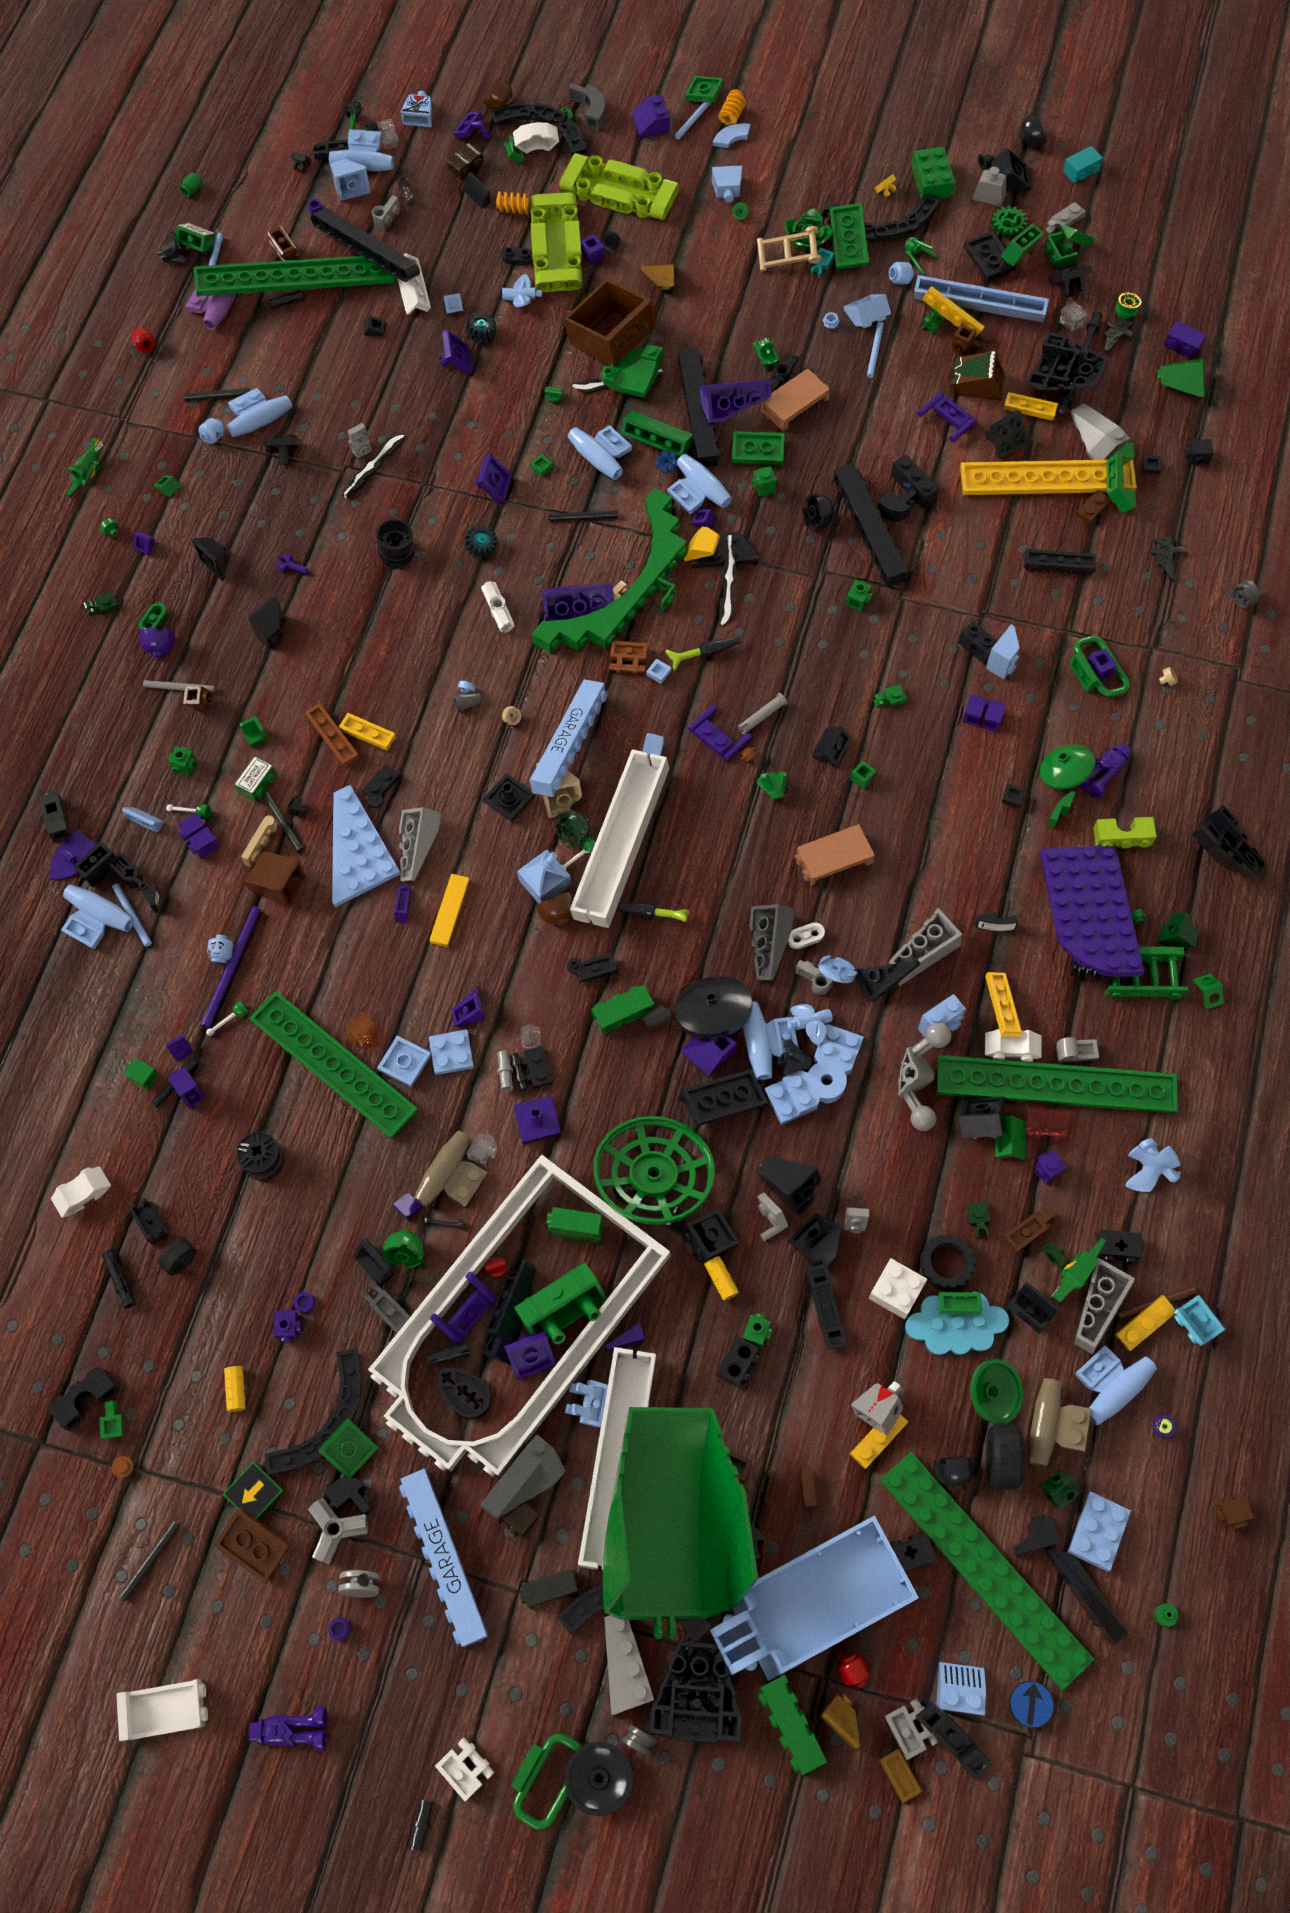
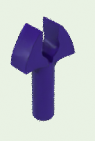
[275,554,308,574]

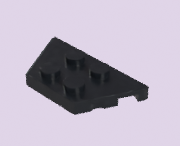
[692,531,759,568]

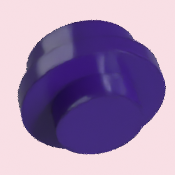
[308,199,324,214]
[328,1618,351,1641]

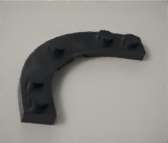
[490,102,587,157]
[831,194,940,241]
[264,1348,362,1476]
[557,1584,712,1642]

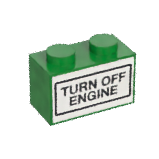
[175,223,215,252]
[234,756,276,802]

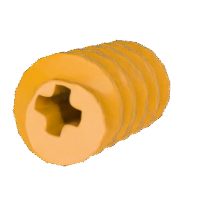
[718,89,746,126]
[496,191,530,215]

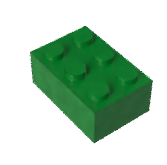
[911,147,955,200]

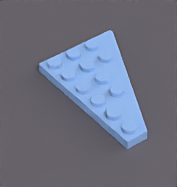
[332,785,400,907]

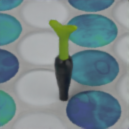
[666,637,742,671]
[616,903,689,922]

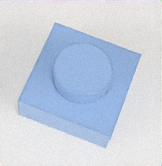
[443,293,463,313]
[646,659,671,684]

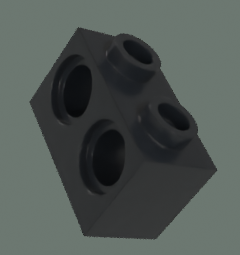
[716,1336,760,1388]

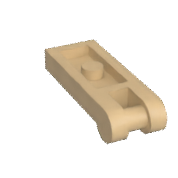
[241,815,278,867]

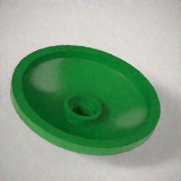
[1039,744,1095,790]
[970,1359,1024,1424]

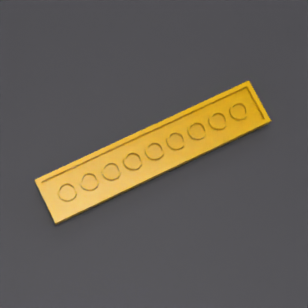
[960,459,1137,495]

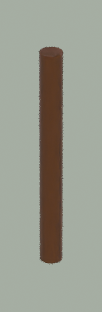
[1116,1287,1196,1320]

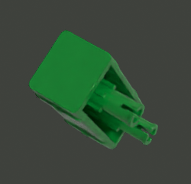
[514,1262,607,1344]

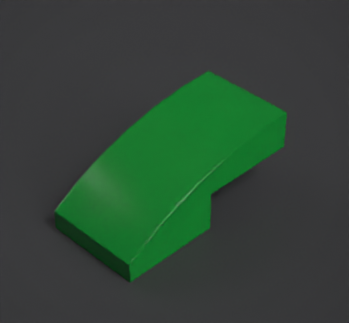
[1047,791,1075,829]

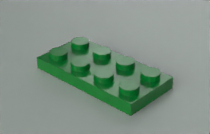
[830,203,869,270]

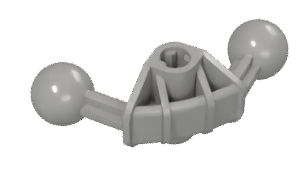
[898,1023,951,1131]

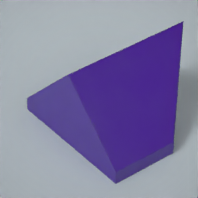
[451,986,485,1027]

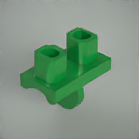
[753,338,780,370]

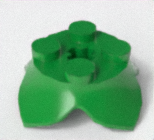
[784,208,833,252]

